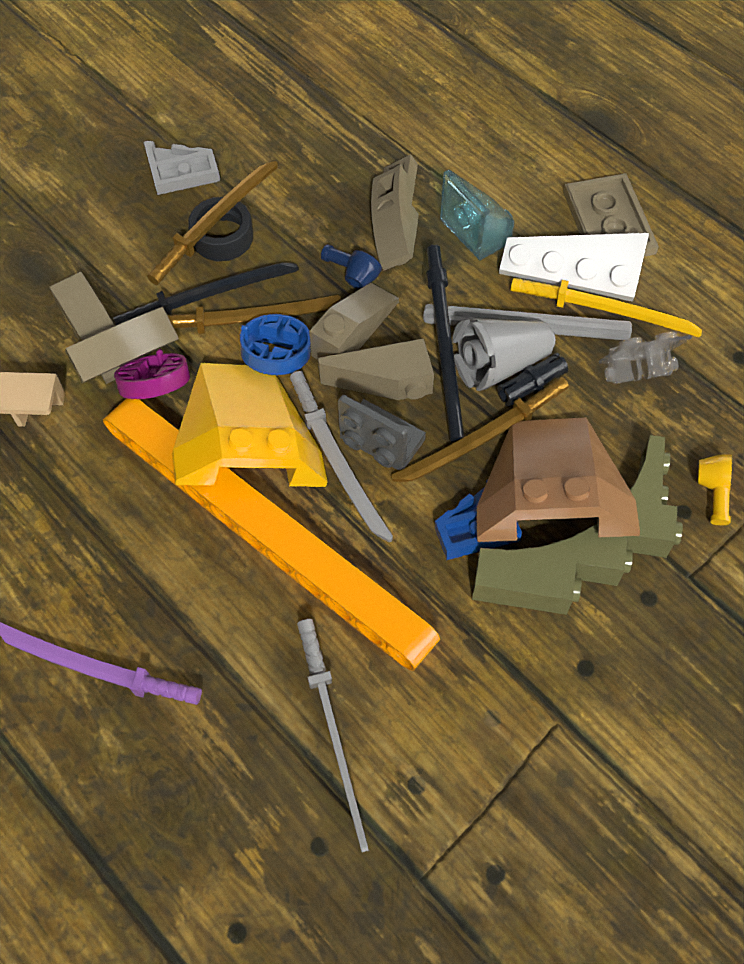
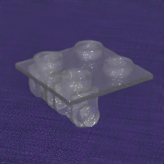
[599,331,692,384]

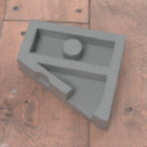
[144,141,220,195]

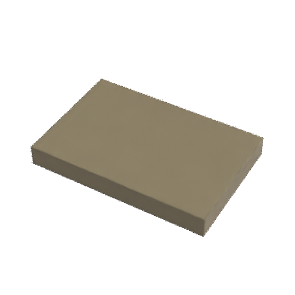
[563,173,659,256]

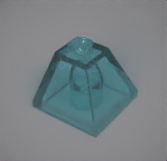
[440,169,515,261]

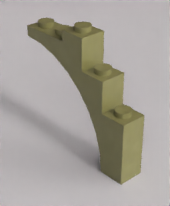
[472,435,683,615]

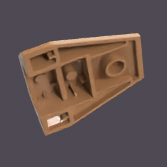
[477,417,640,542]

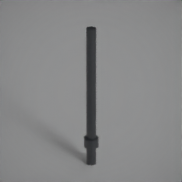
[426,245,464,442]

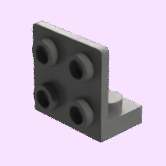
[338,395,426,471]

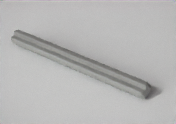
[423,304,632,341]

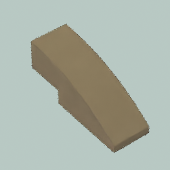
[49,272,120,384]
[65,307,179,384]

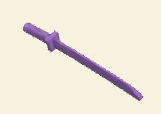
[0,622,202,705]

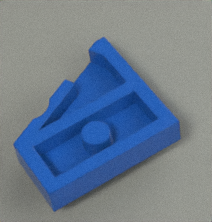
[435,480,522,560]

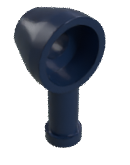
[321,244,382,290]

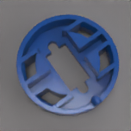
[240,314,311,375]

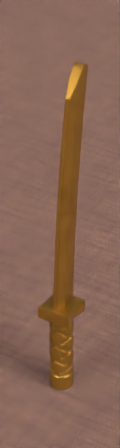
[147,161,278,285]
[167,295,341,334]
[391,377,569,482]

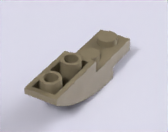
[371,154,419,271]

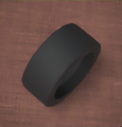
[188,197,253,262]

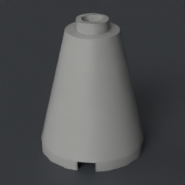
[453,318,556,391]

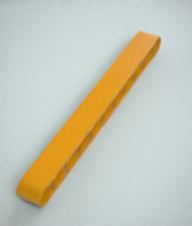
[103,398,440,671]

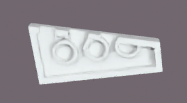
[499,233,649,301]

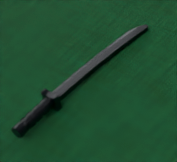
[113,262,299,326]

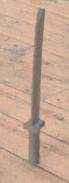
[290,371,393,542]
[297,619,369,852]

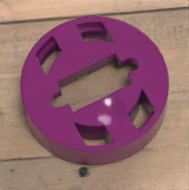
[114,349,190,399]

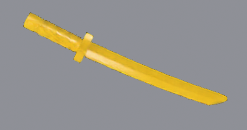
[511,278,702,337]

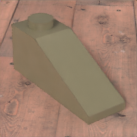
[309,283,399,360]
[318,339,434,400]

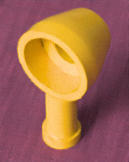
[698,454,732,526]

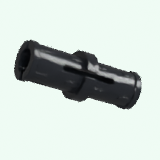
[497,353,568,407]

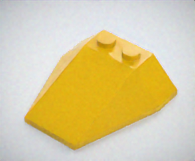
[172,363,327,487]

